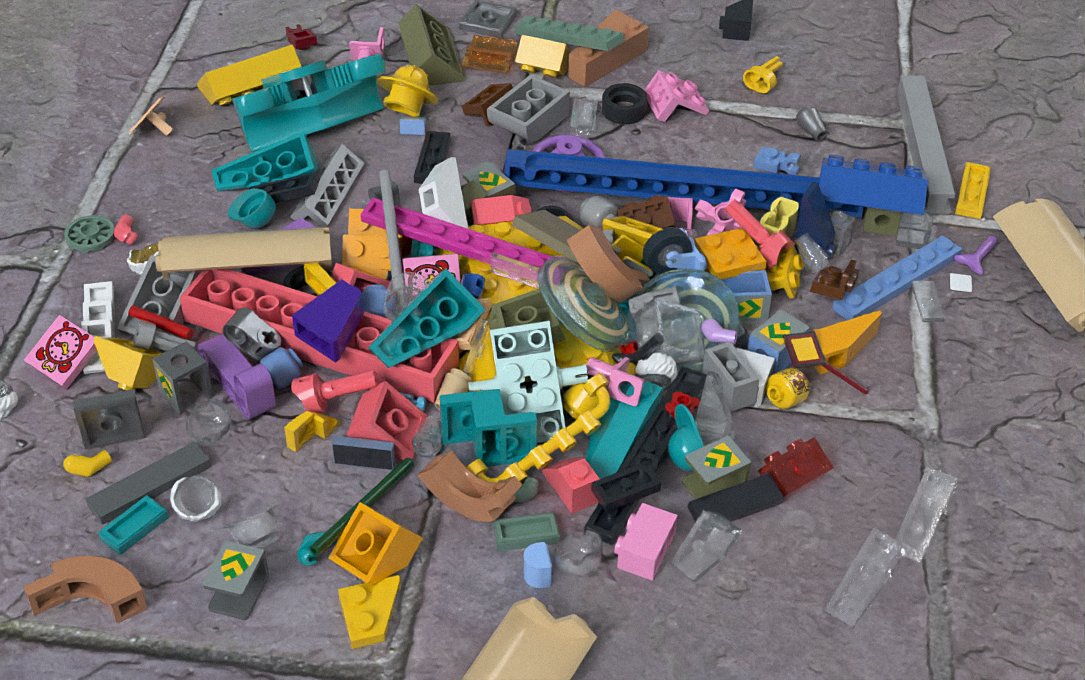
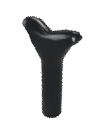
[612,333,664,377]

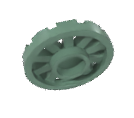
[64,215,115,253]

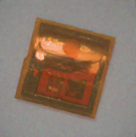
[462,35,519,73]

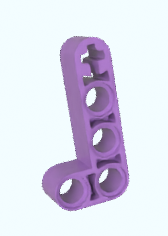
[197,334,276,420]

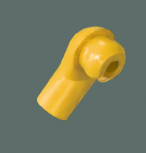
[63,450,112,477]

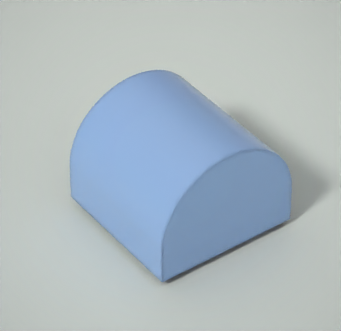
[523,542,552,588]

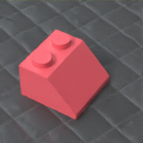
[346,381,427,460]

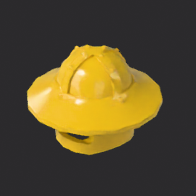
[377,65,438,117]

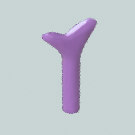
[954,236,997,275]

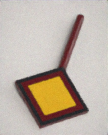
[782,331,868,394]

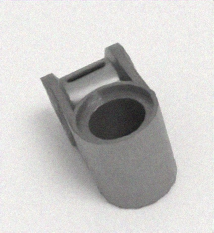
[222,307,281,363]

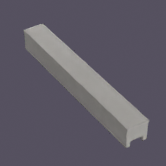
[897,75,955,214]

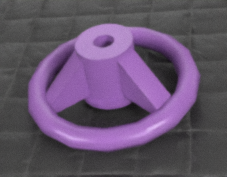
[533,134,606,193]

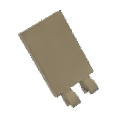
[512,210,622,263]

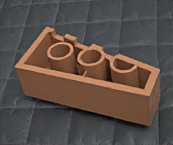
[568,9,649,87]

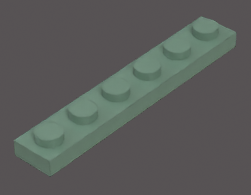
[514,16,624,51]

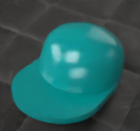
[228,188,276,229]
[668,404,704,471]

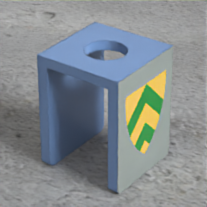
[716,270,772,322]
[747,310,809,375]

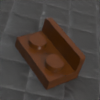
[461,83,513,126]
[617,195,676,229]
[810,259,859,300]

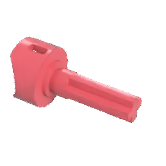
[724,199,795,269]
[291,370,379,413]

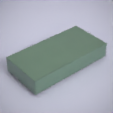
[493,512,560,552]

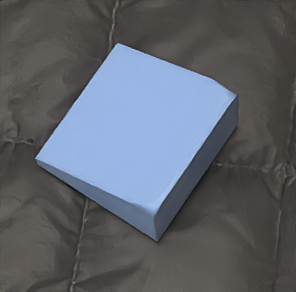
[400,117,426,135]

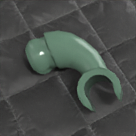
[498,477,540,502]

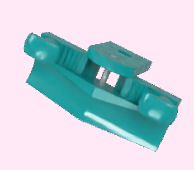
[232,53,386,152]

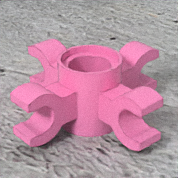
[695,189,753,239]

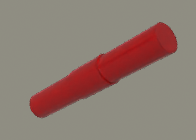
[128,305,194,340]

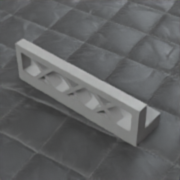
[290,144,364,227]

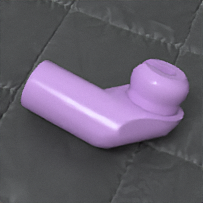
[701,319,737,345]

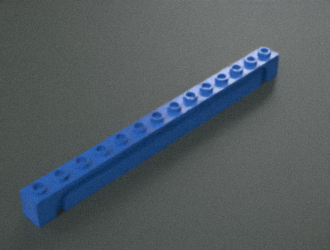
[504,149,864,218]

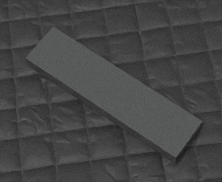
[86,441,211,524]

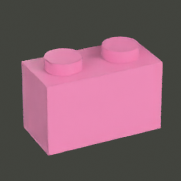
[614,503,678,581]

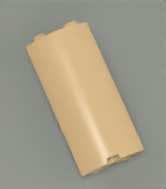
[993,199,1085,332]
[156,227,332,280]
[462,597,597,680]

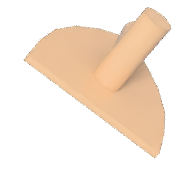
[128,95,173,136]

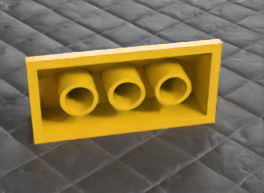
[197,44,302,106]

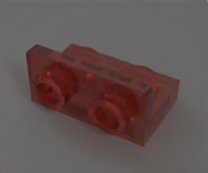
[758,437,834,497]

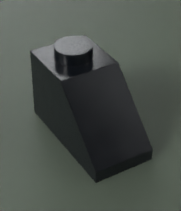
[719,0,753,41]

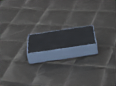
[332,436,395,470]

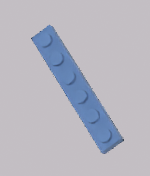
[832,235,962,320]

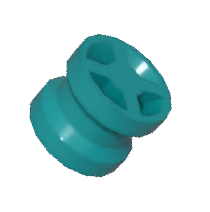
[411,239,435,258]

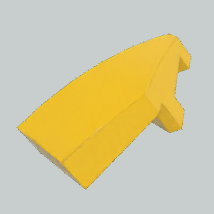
[284,411,341,452]

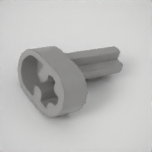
[133,320,196,351]

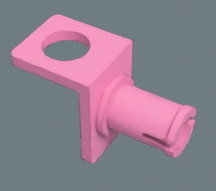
[349,27,385,60]
[668,197,693,235]
[586,357,644,406]

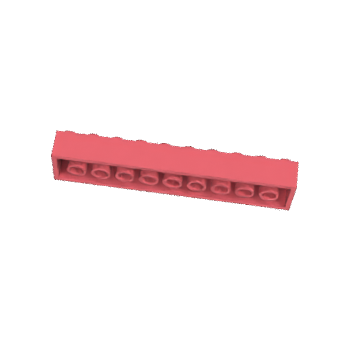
[180,269,459,403]

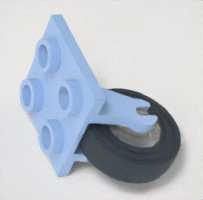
[643,228,707,303]

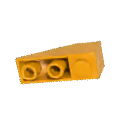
[813,310,882,375]

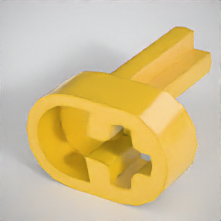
[743,56,783,93]

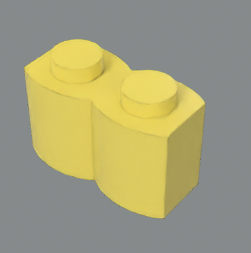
[757,197,799,249]

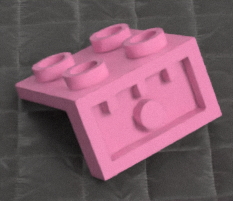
[644,70,709,122]

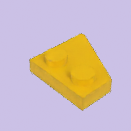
[338,575,401,649]

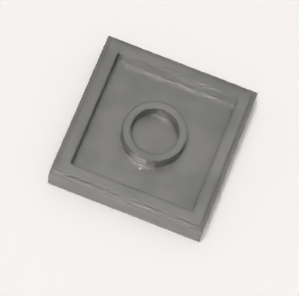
[459,0,517,38]
[73,389,145,449]

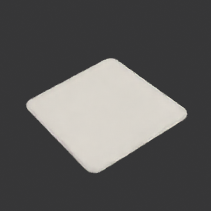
[950,273,972,292]

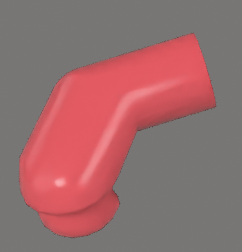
[114,214,138,245]

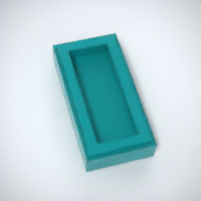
[98,495,169,555]

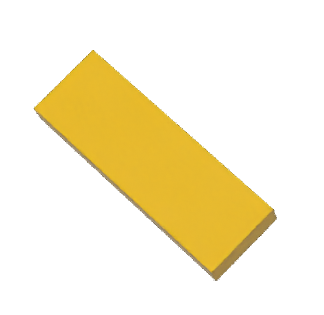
[955,162,991,219]

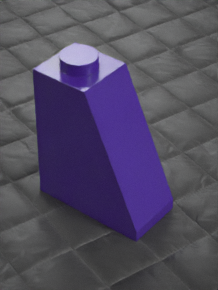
[292,279,364,363]

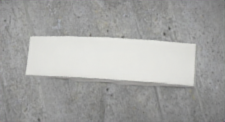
[81,281,115,374]

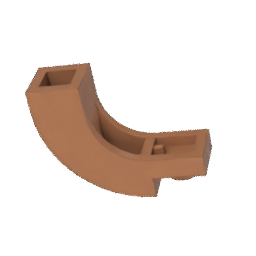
[567,225,651,303]
[417,450,522,522]
[23,556,148,624]

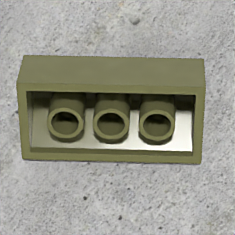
[398,4,466,85]

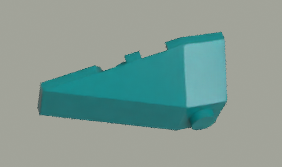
[211,131,320,191]
[368,269,486,368]
[586,381,663,479]

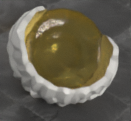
[127,244,159,276]

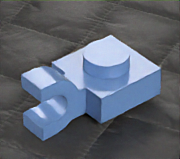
[754,147,801,175]

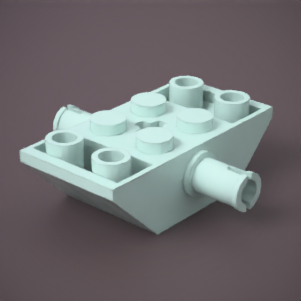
[468,321,588,443]

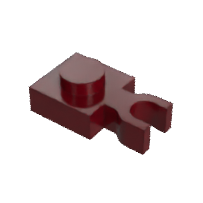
[285,24,317,50]

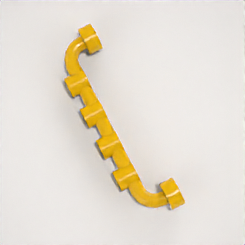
[466,373,610,484]

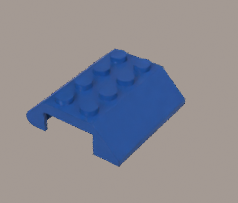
[819,155,928,215]

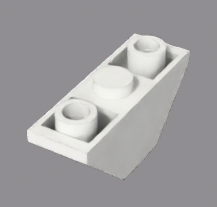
[419,157,468,229]

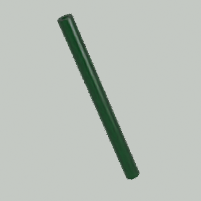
[309,458,414,557]

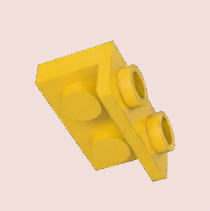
[765,245,804,299]

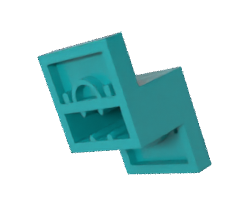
[439,389,537,467]

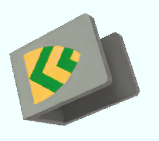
[153,341,213,414]
[203,541,269,620]

